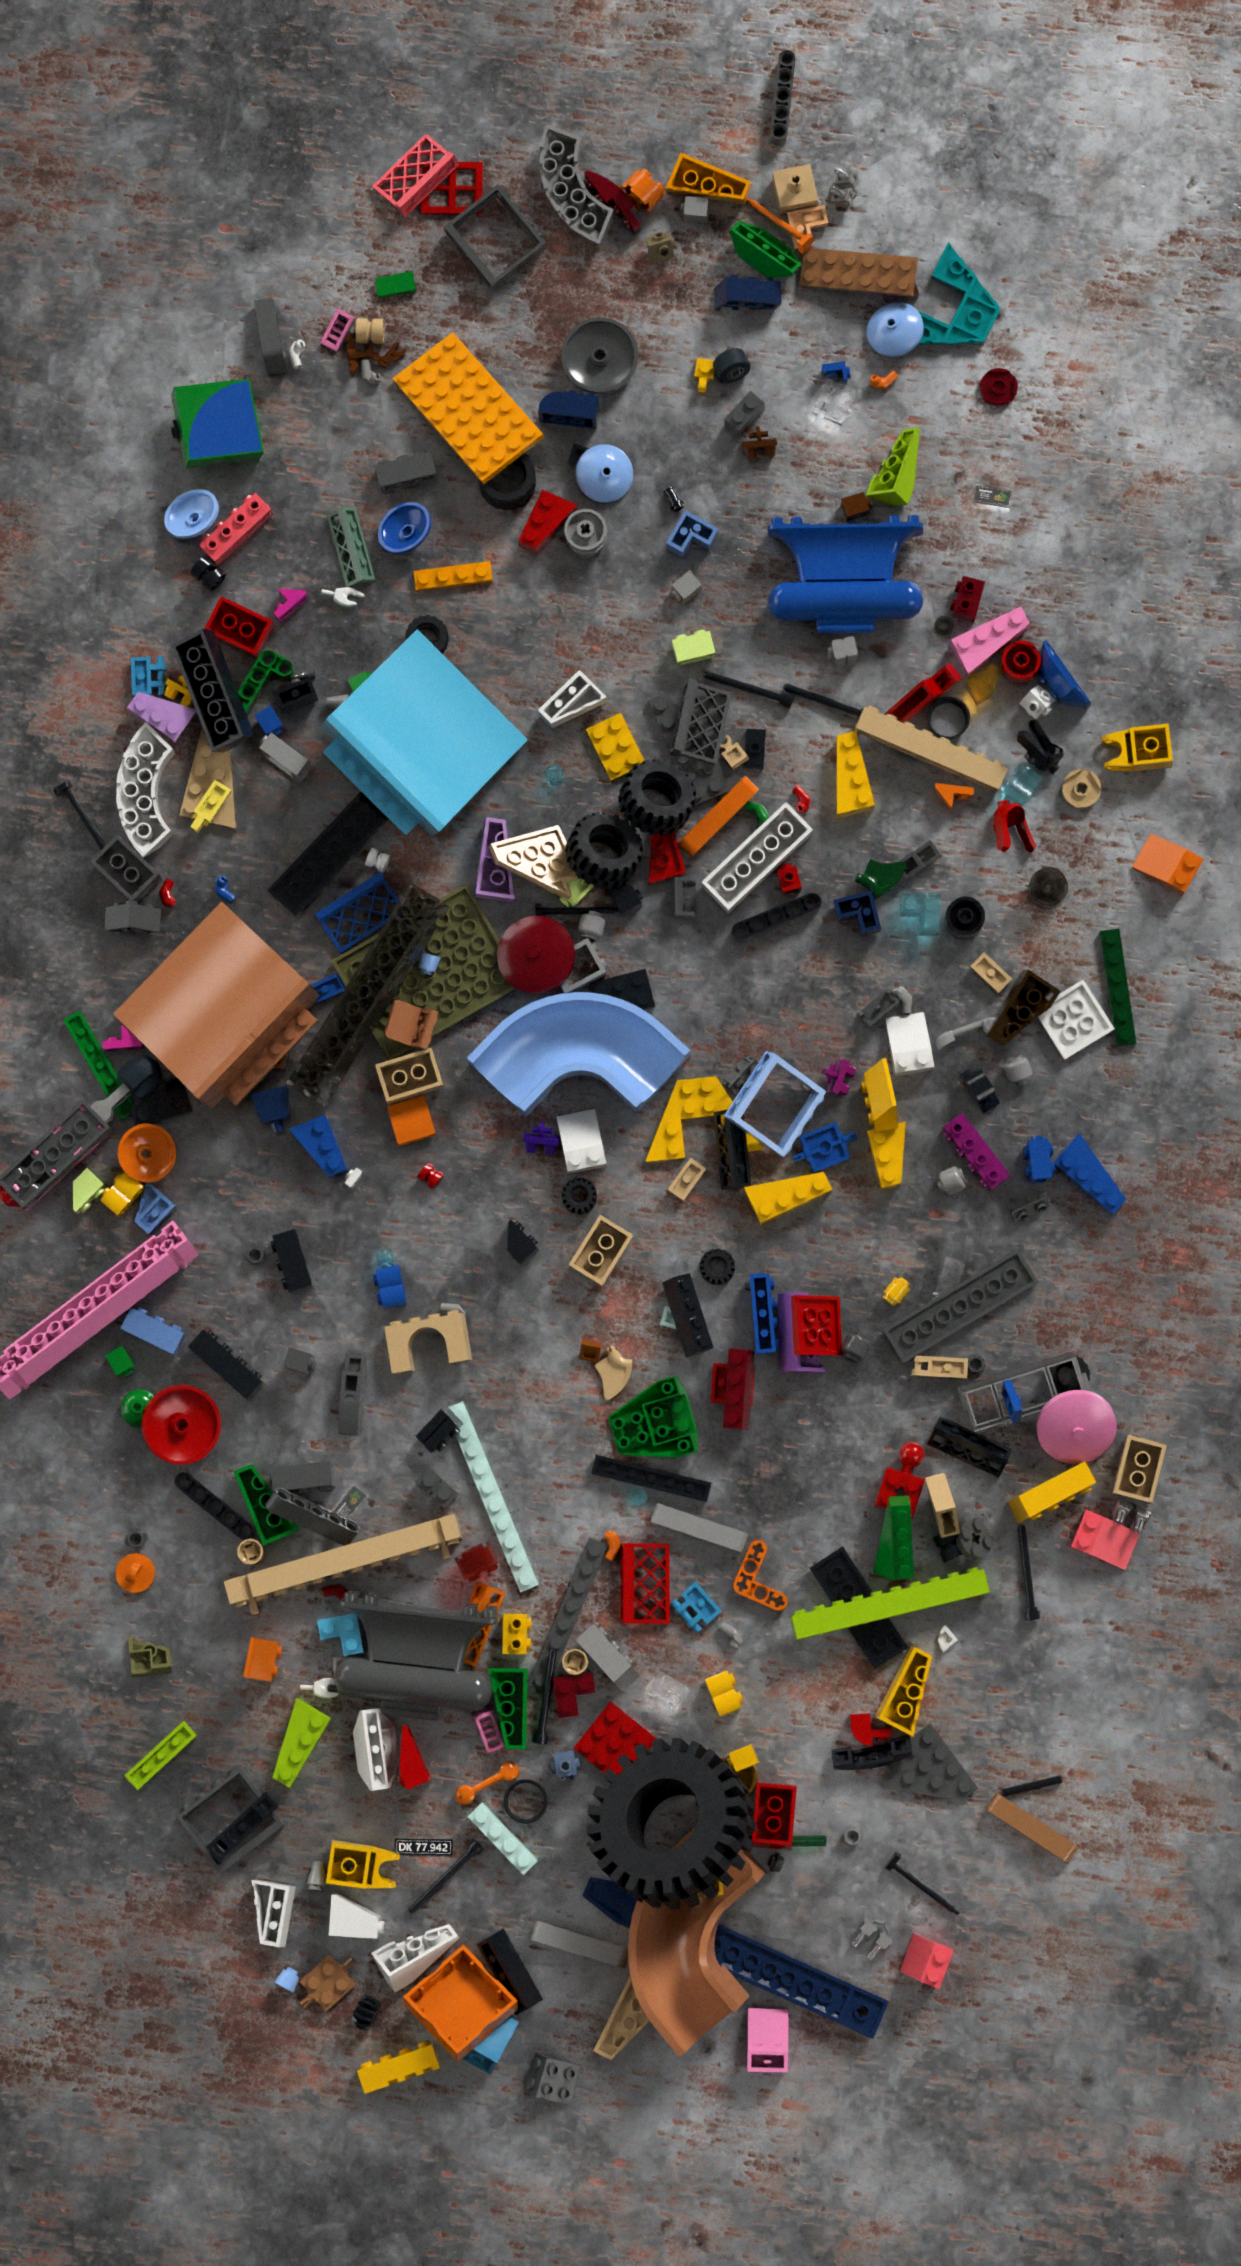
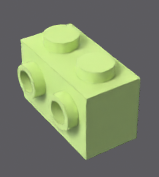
[672,630,715,666]

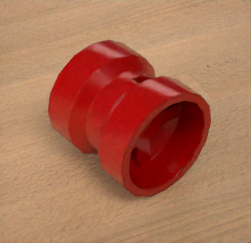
[417,1163,444,1190]

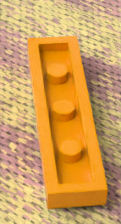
[414,561,493,591]

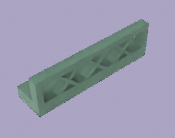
[327,507,376,588]

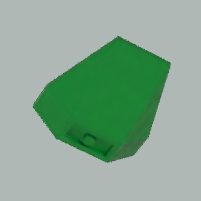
[608,1376,698,1458]

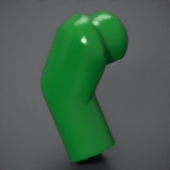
[745,801,769,825]

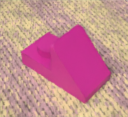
[274,589,309,623]
[102,1025,144,1052]

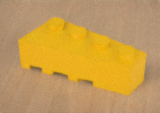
[1007,1461,1096,1523]

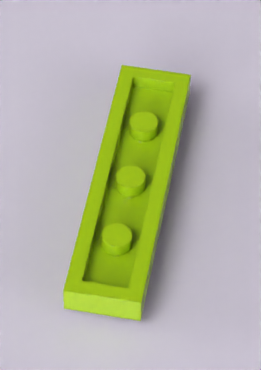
[124,1721,198,1790]

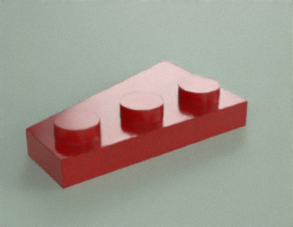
[648,833,686,885]

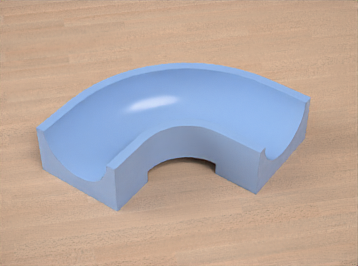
[467,992,690,1117]

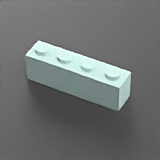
[468,1802,538,1875]

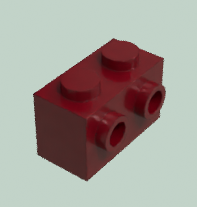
[950,576,985,623]

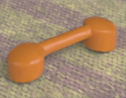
[455,1761,519,1805]

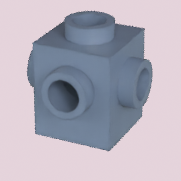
[551,1750,581,1781]

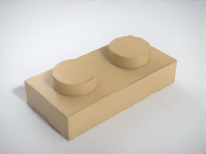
[970,953,1012,994]
[667,1158,706,1202]

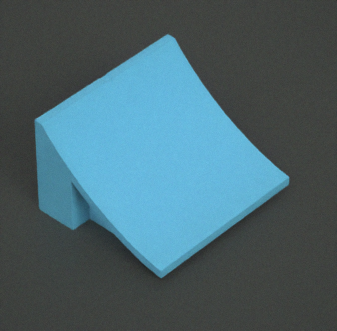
[320,629,528,837]

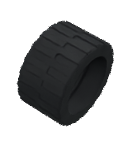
[477,453,536,511]

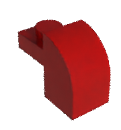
[850,1713,892,1746]

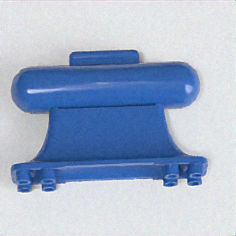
[767,515,924,634]

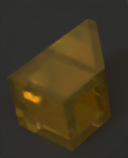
[965,663,1002,705]

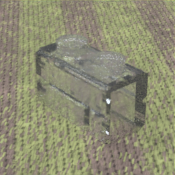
[644,1669,691,1711]

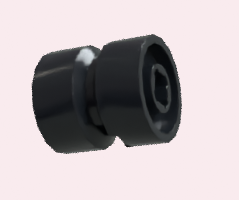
[190,555,227,592]
[932,1534,963,1563]

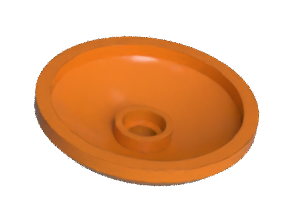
[117,1123,176,1183]

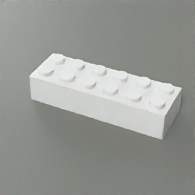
[701,802,813,914]

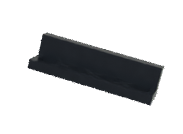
[713,1110,751,1190]
[927,1417,1012,1477]

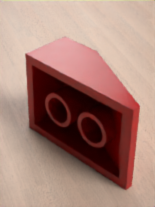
[398,1724,432,1790]

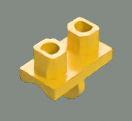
[164,676,194,708]

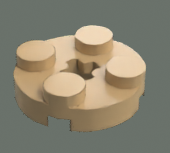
[1062,769,1101,809]

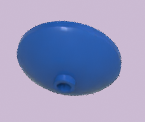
[378,502,431,554]

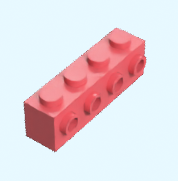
[199,493,273,566]

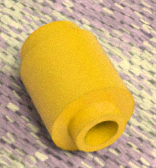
[882,1277,910,1307]

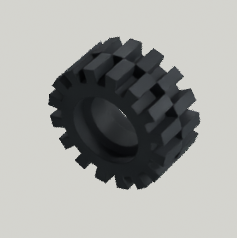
[561,1177,597,1214]
[700,1248,735,1285]

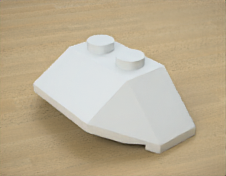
[353,1708,400,1791]

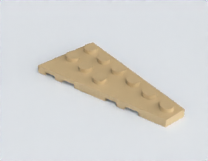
[179,727,237,830]
[593,1976,650,2060]

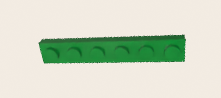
[63,1010,135,1121]

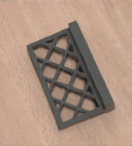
[669,678,732,766]

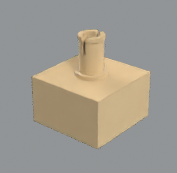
[772,164,818,215]

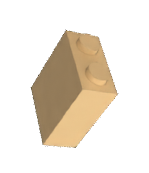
[925,1473,960,1538]

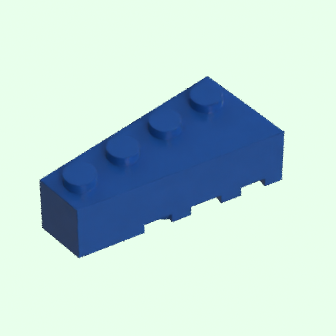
[1054,1133,1127,1217]

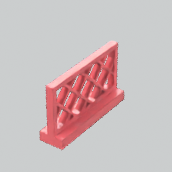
[372,134,459,217]

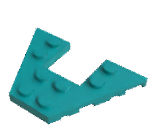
[917,242,1001,345]

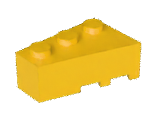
[867,1121,906,1190]

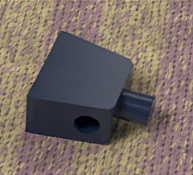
[251,1086,290,1134]

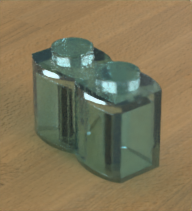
[1000,763,1043,806]

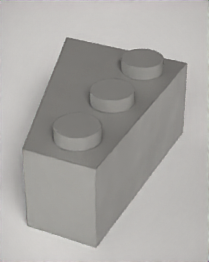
[576,1624,640,1692]

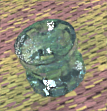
[545,764,565,786]
[375,1247,395,1269]

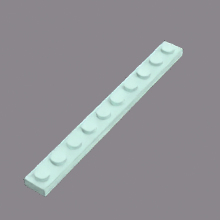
[448,1401,539,1593]

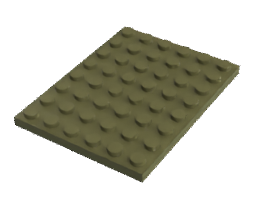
[331,883,517,1061]

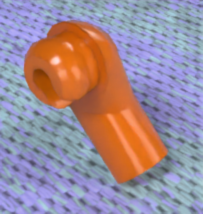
[870,370,899,389]
[604,1531,621,1561]

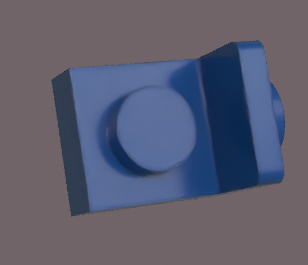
[821,361,851,385]

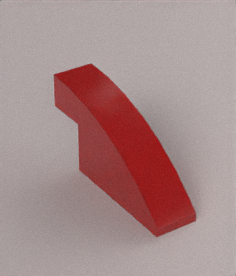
[884,663,963,723]

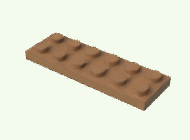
[799,248,919,297]

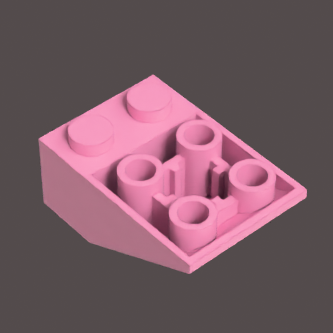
[747,2008,788,2073]

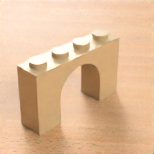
[384,1310,472,1374]

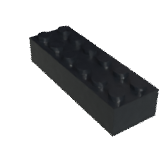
[171,629,255,753]

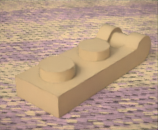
[911,1356,968,1379]

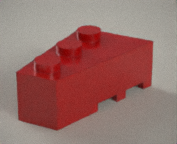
[518,489,578,554]

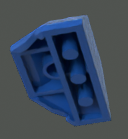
[1037,640,1091,709]

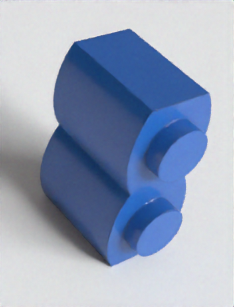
[373,1265,407,1309]

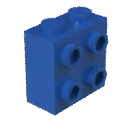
[1023,1135,1055,1184]

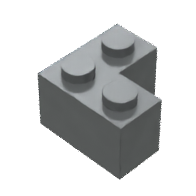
[105,901,161,934]

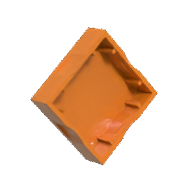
[403,1945,518,2062]

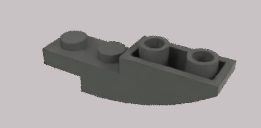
[339,1354,367,1436]

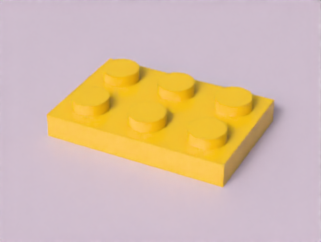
[586,712,645,782]

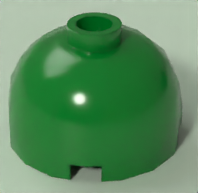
[120,1389,154,1429]

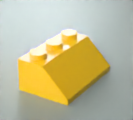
[861,1058,898,1132]

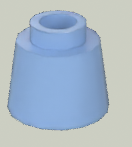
[418,952,441,975]
[274,1967,299,1993]

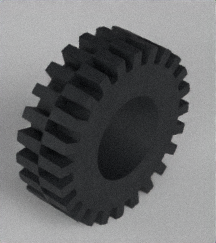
[587,1738,756,1910]

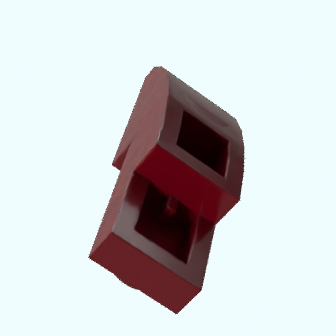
[583,170,641,235]

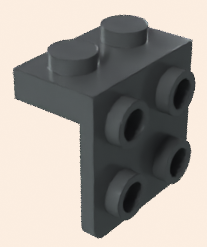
[525,2053,580,2104]

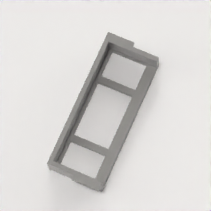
[957,1350,1092,1433]

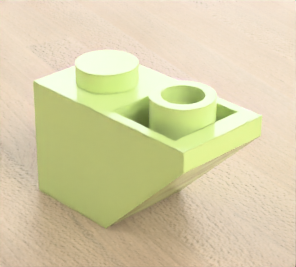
[73,1168,106,1214]

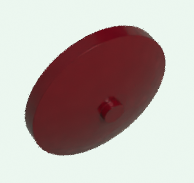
[497,916,576,994]

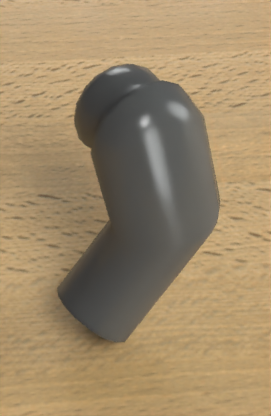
[289,669,315,685]

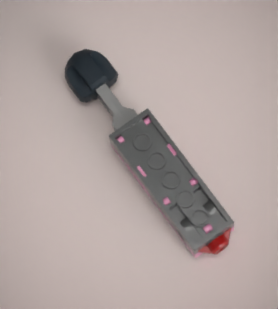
[0,1055,162,1211]

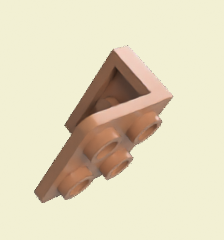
[384,1000,438,1049]

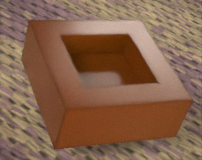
[579,1339,602,1363]

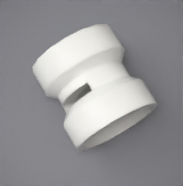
[365,848,391,873]

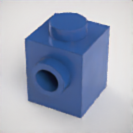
[254,705,284,736]

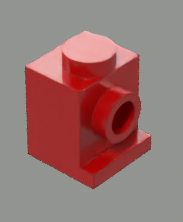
[777,863,802,895]

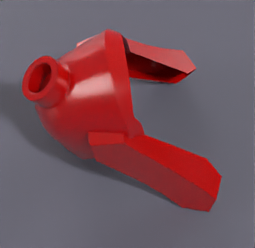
[993,800,1037,853]

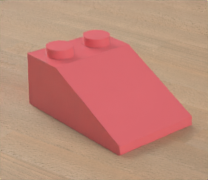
[1069,1510,1140,1570]

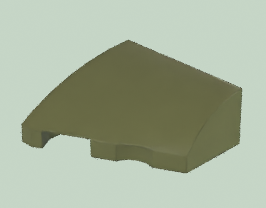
[128,1636,172,1678]

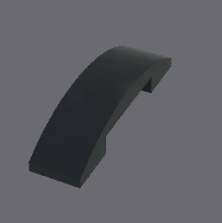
[831,1735,913,1770]
[206,1792,279,1862]

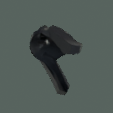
[1017,720,1064,775]

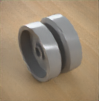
[564,509,607,557]

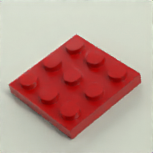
[791,1295,842,1356]
[573,1701,657,1775]

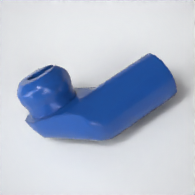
[215,875,236,904]

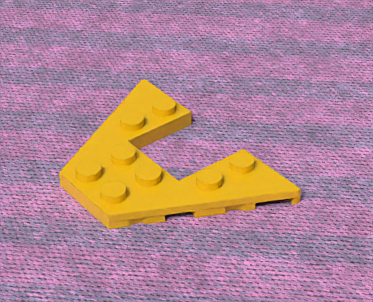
[646,1076,763,1163]

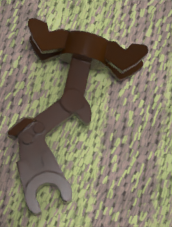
[345,334,406,377]

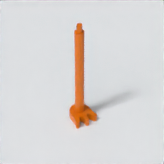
[746,198,814,255]

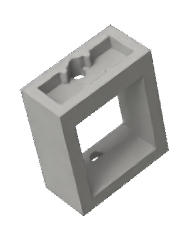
[259,733,311,783]
[560,938,608,993]

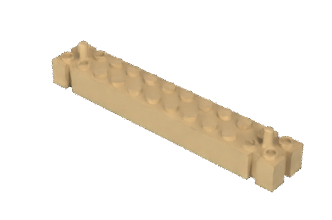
[224,1514,463,1615]

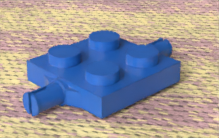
[792,1122,858,1173]

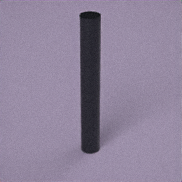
[1002,1775,1062,1797]

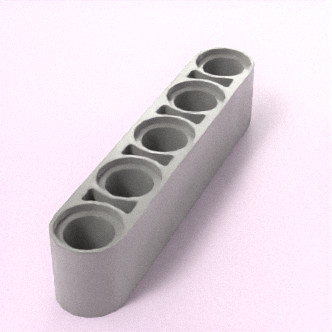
[650,1503,748,1553]
[531,1920,628,1968]

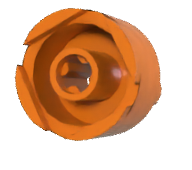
[620,168,665,214]

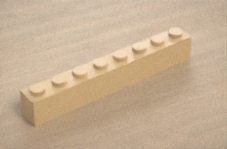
[854,706,1008,793]

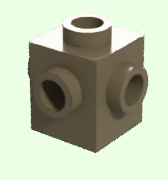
[645,232,676,263]

